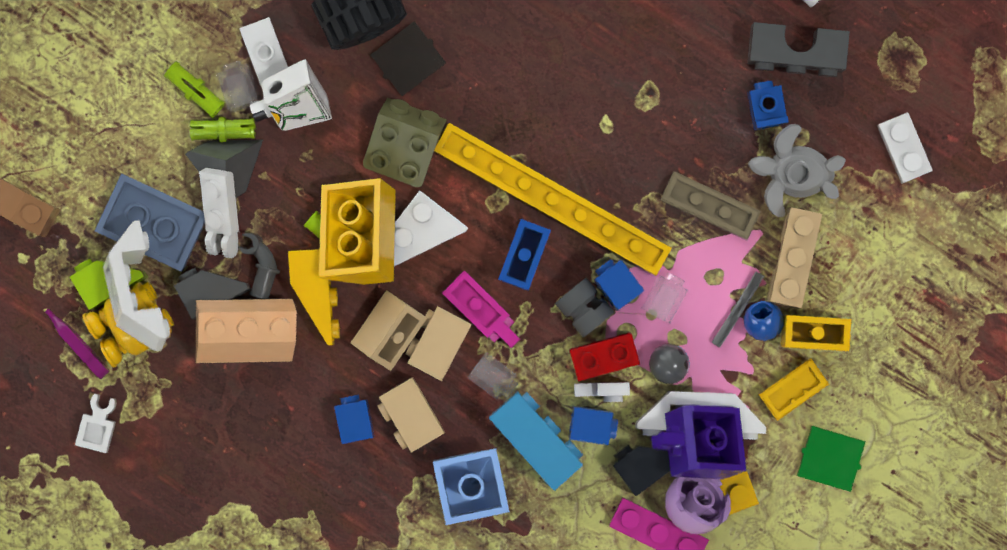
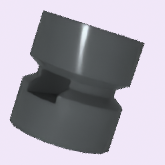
[555,278,615,338]

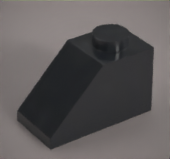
[612,444,670,496]

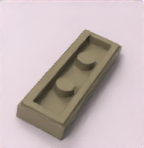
[660,171,761,241]

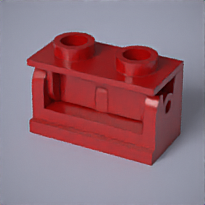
[569,332,640,382]

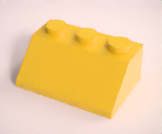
[319,178,396,285]

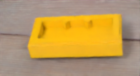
[758,358,829,421]

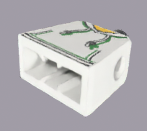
[250,59,332,131]

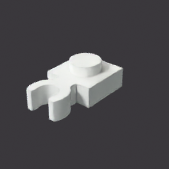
[574,382,630,402]
[75,394,117,453]

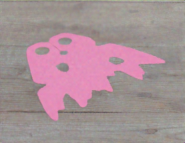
[605,230,766,408]

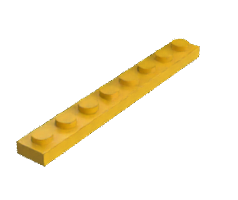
[434,123,672,276]

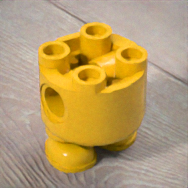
[82,282,174,368]

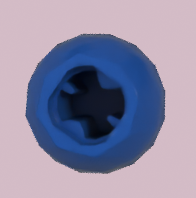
[744,301,784,341]

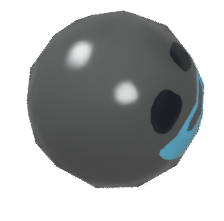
[649,344,690,384]

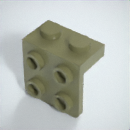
[363,98,447,187]

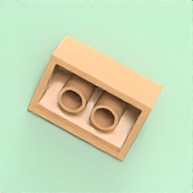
[196,299,297,363]

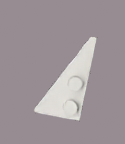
[394,191,468,266]

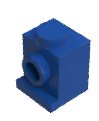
[747,81,789,131]

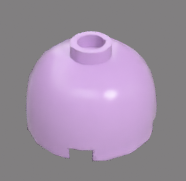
[665,477,731,534]

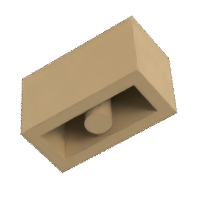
[351,290,427,371]
[406,306,472,381]
[377,377,445,453]

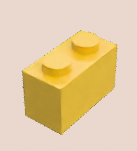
[781,315,851,351]

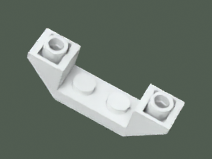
[103,220,170,351]
[636,391,766,440]

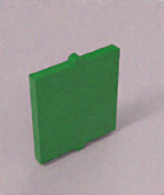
[797,425,866,492]

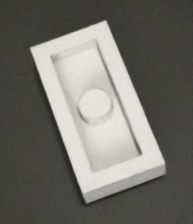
[877,112,933,184]

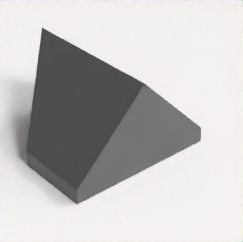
[186,139,263,198]

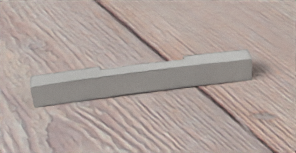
[712,271,764,348]

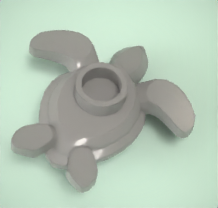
[748,124,846,217]

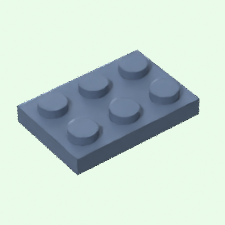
[94,173,205,272]

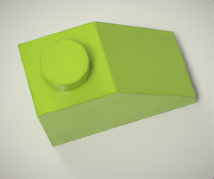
[69,259,148,310]

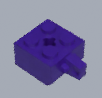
[651,405,746,479]

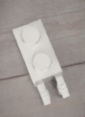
[199,168,239,259]

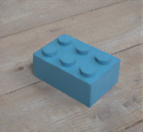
[489,391,583,491]

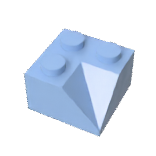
[433,448,509,525]

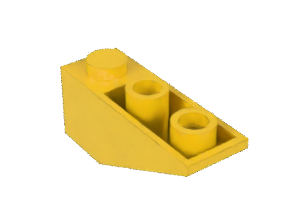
[288,249,340,345]

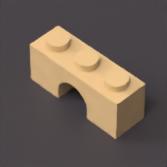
[767,207,822,309]

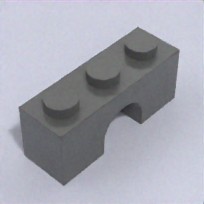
[747,22,850,77]

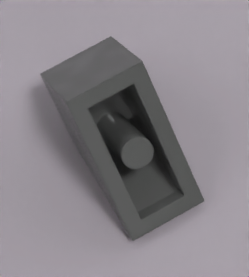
[174,268,251,320]

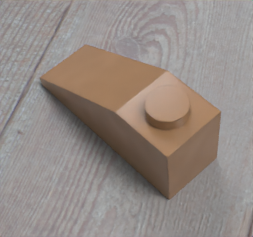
[0,178,61,238]

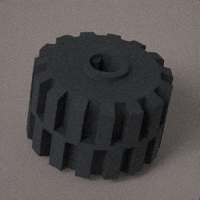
[311,0,407,50]

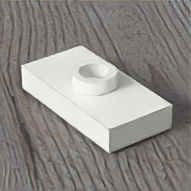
[239,17,288,88]

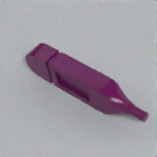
[45,309,110,379]

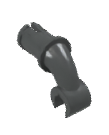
[238,233,280,299]

